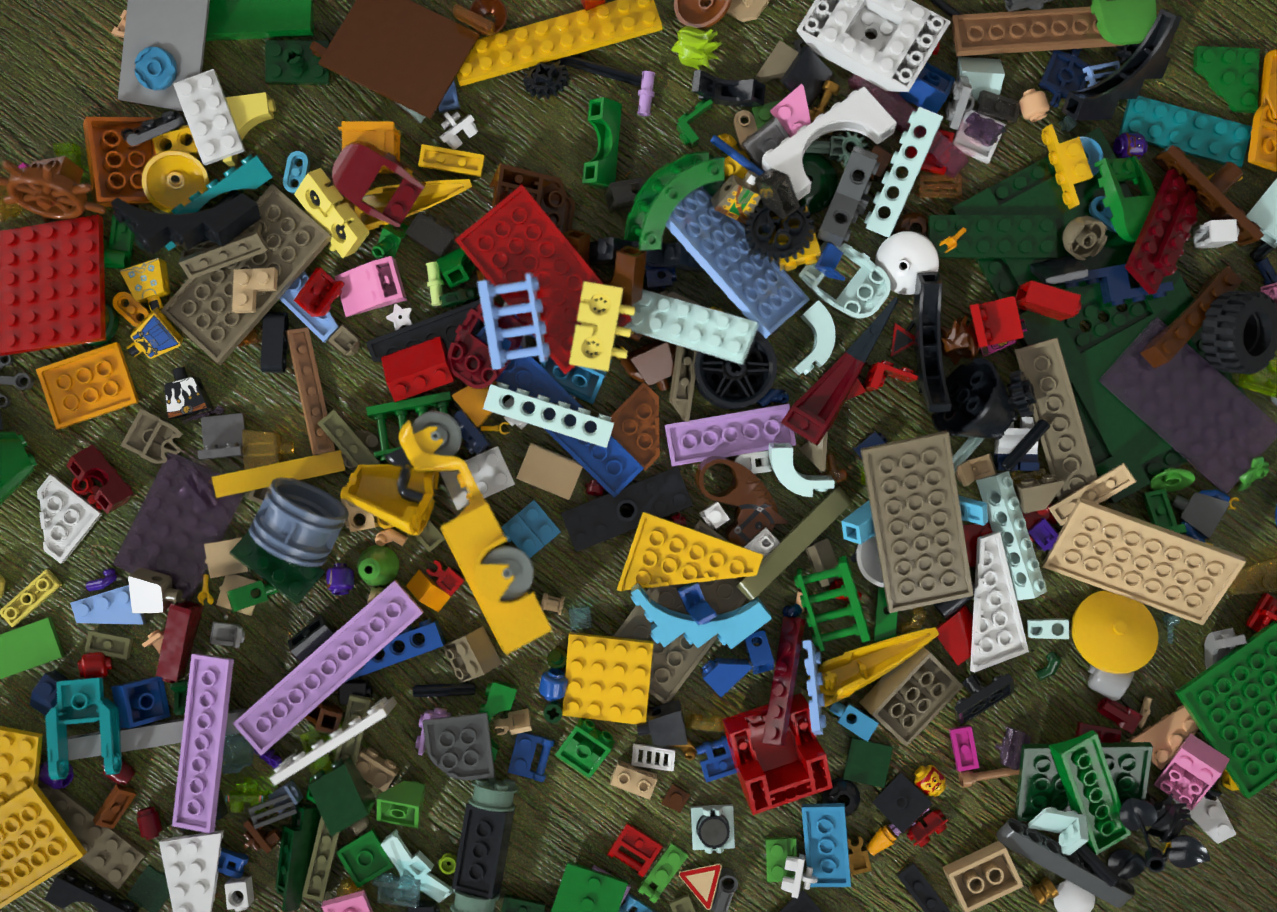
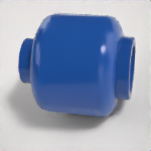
[539,668,568,702]

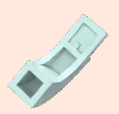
[792,300,836,375]
[769,443,834,497]

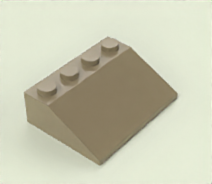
[859,647,963,747]

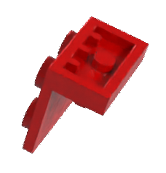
[970,296,1024,348]
[863,360,918,391]

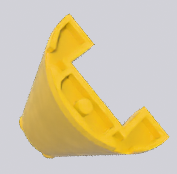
[340,464,439,536]

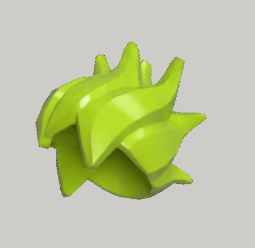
[671,26,722,70]

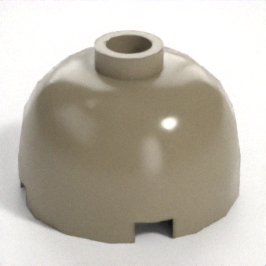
[1062,216,1107,260]

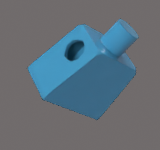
[829,701,879,742]

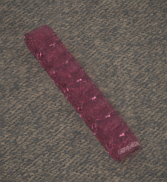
[847,74,969,178]

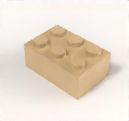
[942,841,1024,912]

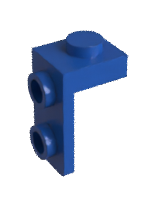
[677,582,717,625]

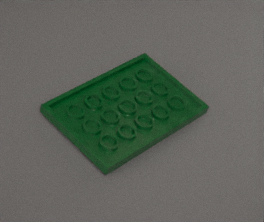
[1015,742,1153,821]

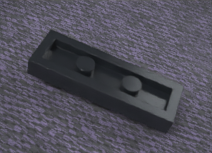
[896,861,950,912]

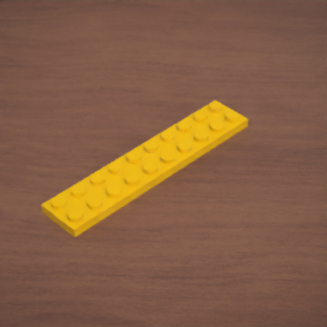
[457,0,663,87]

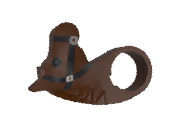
[695,456,788,546]

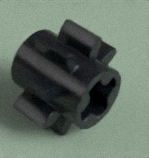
[1114,44,1140,64]

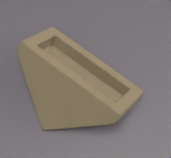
[799,431,828,472]

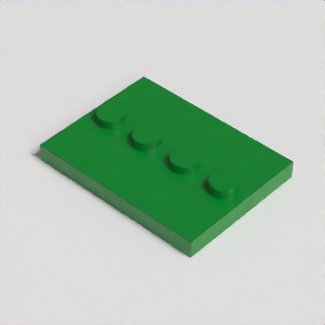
[551,861,628,912]

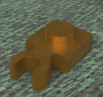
[848,834,872,876]

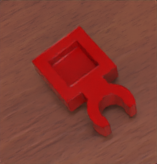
[426,560,465,596]

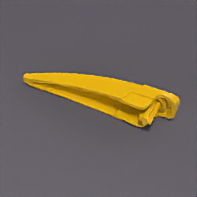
[341,179,472,231]
[808,627,939,707]

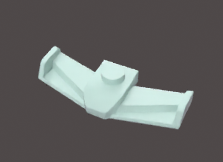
[380,829,453,903]

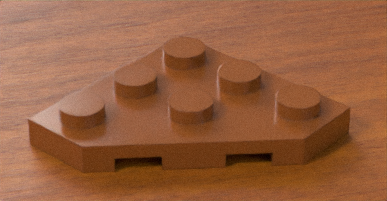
[610,382,660,471]

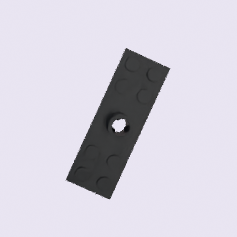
[561,466,693,552]

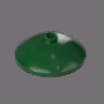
[776,153,838,214]

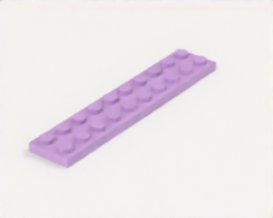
[232,580,424,755]

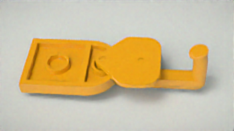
[1248,49,1277,172]

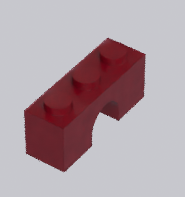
[66,445,133,514]

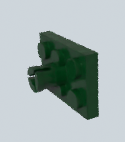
[265,40,330,85]

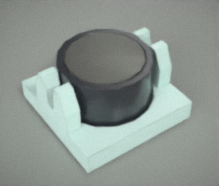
[691,804,735,854]

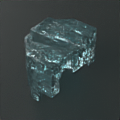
[222,734,254,774]

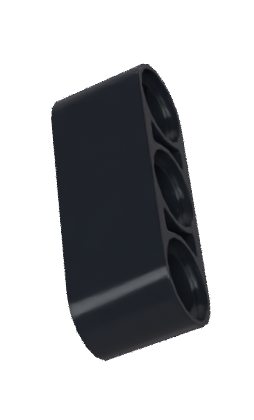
[261,312,289,374]

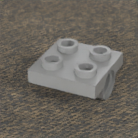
[944,75,975,130]

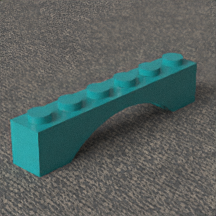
[165,154,273,251]

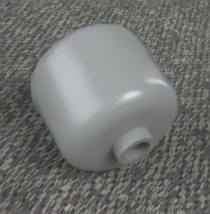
[1088,665,1135,701]

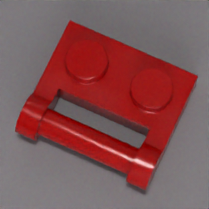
[607,822,663,877]

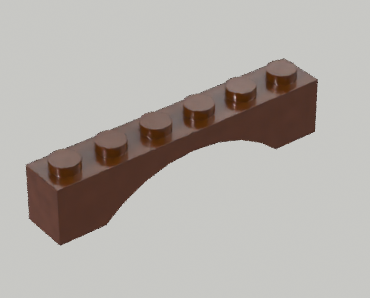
[1140,266,1242,369]

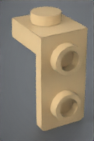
[956,453,997,487]

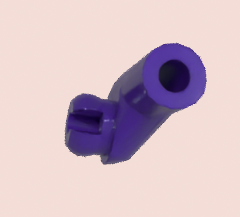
[86,568,117,591]

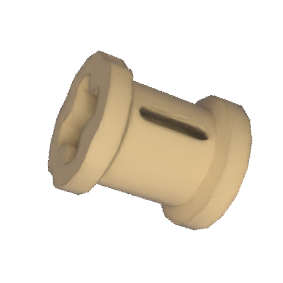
[541,593,565,615]

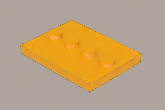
[36,342,140,430]

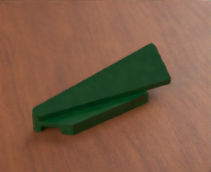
[275,803,321,912]

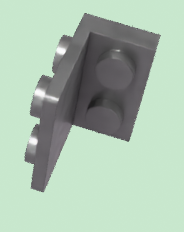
[197,413,248,459]

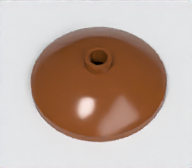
[674,0,732,30]

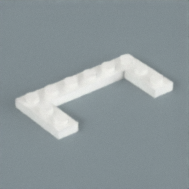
[270,696,397,786]

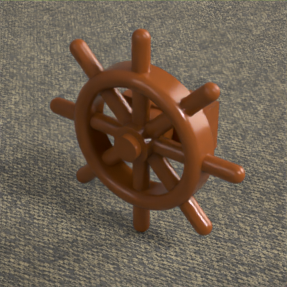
[0,156,106,222]

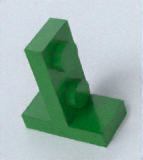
[1142,489,1187,535]

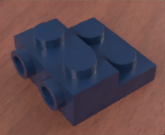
[454,409,491,455]

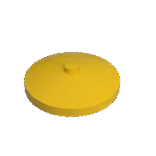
[1071,590,1158,674]

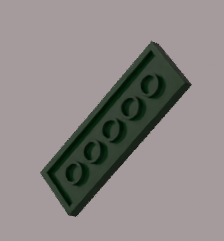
[928,215,1057,259]

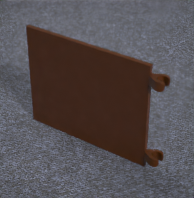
[309,0,480,119]

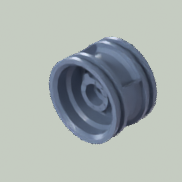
[249,477,349,567]

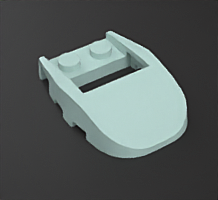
[799,241,891,319]

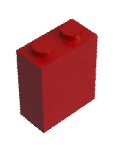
[1015,280,1081,321]

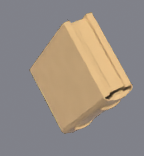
[516,442,583,500]

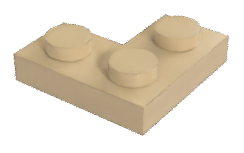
[232,268,278,313]

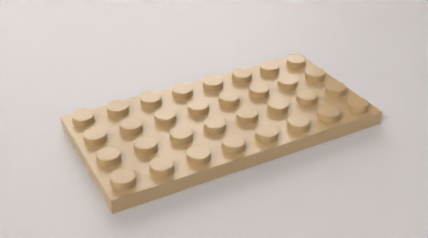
[1043,498,1246,625]

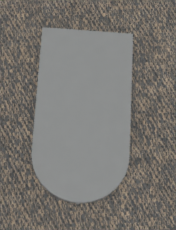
[118,0,210,111]

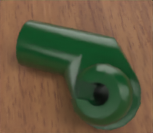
[1035,651,1061,681]

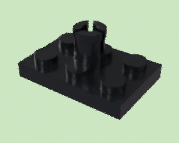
[954,673,1014,726]

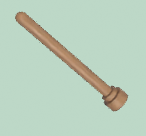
[958,766,1020,788]

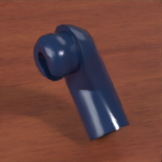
[757,389,789,408]

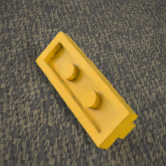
[418,144,485,177]

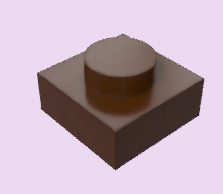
[662,783,690,813]

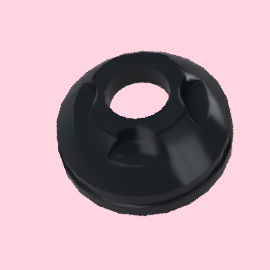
[822,778,860,816]

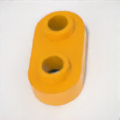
[113,292,151,327]

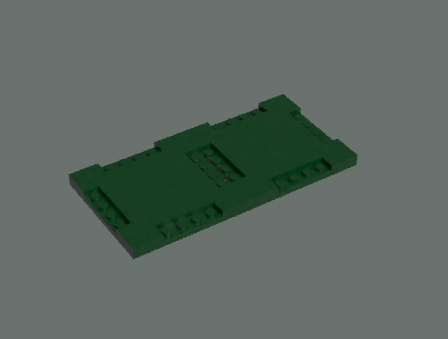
[948,127,1261,503]

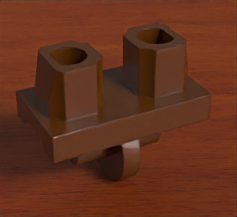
[243,816,282,854]

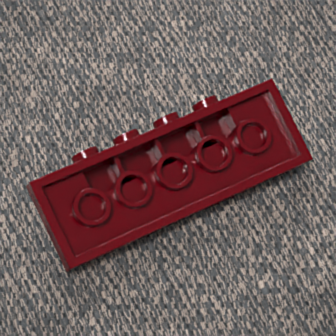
[1125,169,1198,295]

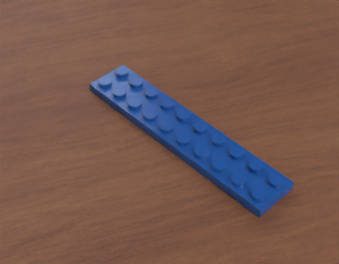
[476,326,644,498]

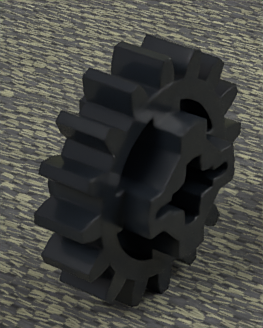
[523,60,570,99]
[1007,370,1036,417]

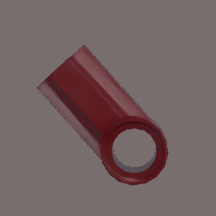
[1097,697,1143,734]

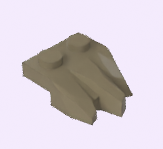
[120,408,183,464]

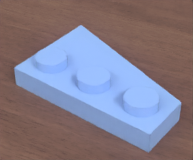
[70,585,146,625]

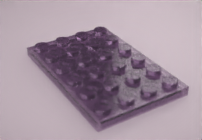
[113,452,245,602]

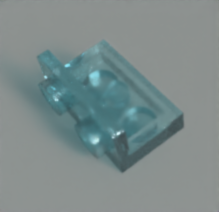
[373,873,421,908]

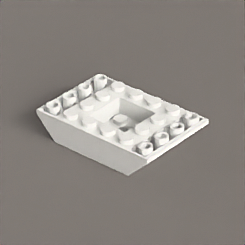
[797,0,951,92]

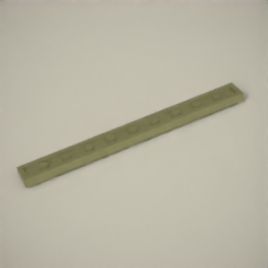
[302,693,372,902]

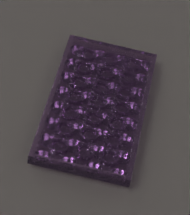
[1098,317,1277,493]

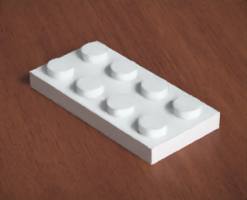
[173,69,245,166]

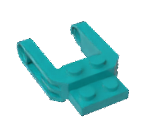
[46,677,122,780]

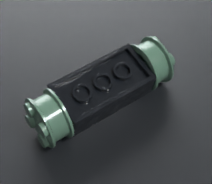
[450,776,518,912]

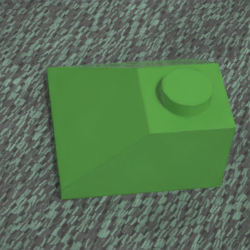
[377,781,425,828]

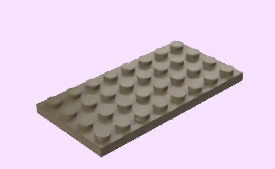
[160,184,332,365]
[860,431,974,613]
[612,520,747,704]

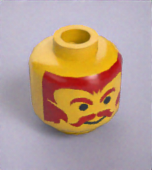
[914,765,946,797]

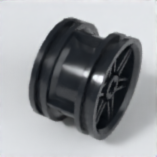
[694,331,777,410]

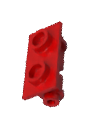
[906,809,949,848]

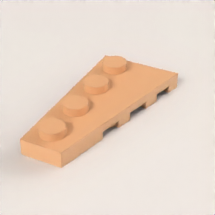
[1128,704,1199,770]

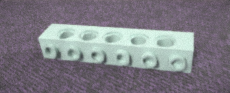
[864,107,943,238]
[483,382,615,448]
[976,471,1047,600]

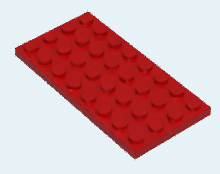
[455,185,632,375]

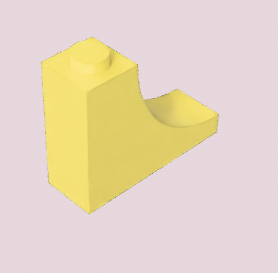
[223,92,276,166]

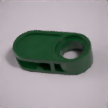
[439,287,480,308]

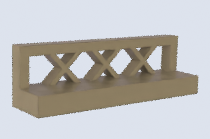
[179,222,268,280]

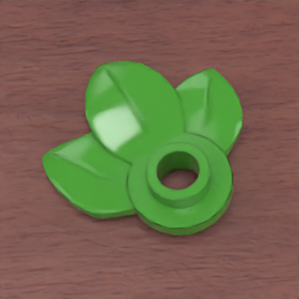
[1237,456,1269,491]

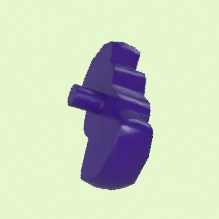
[254,748,282,769]

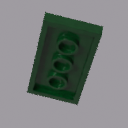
[230,531,325,606]

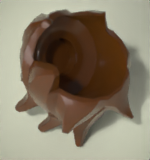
[940,315,980,365]

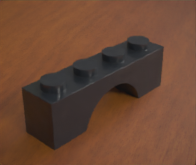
[44,871,140,912]

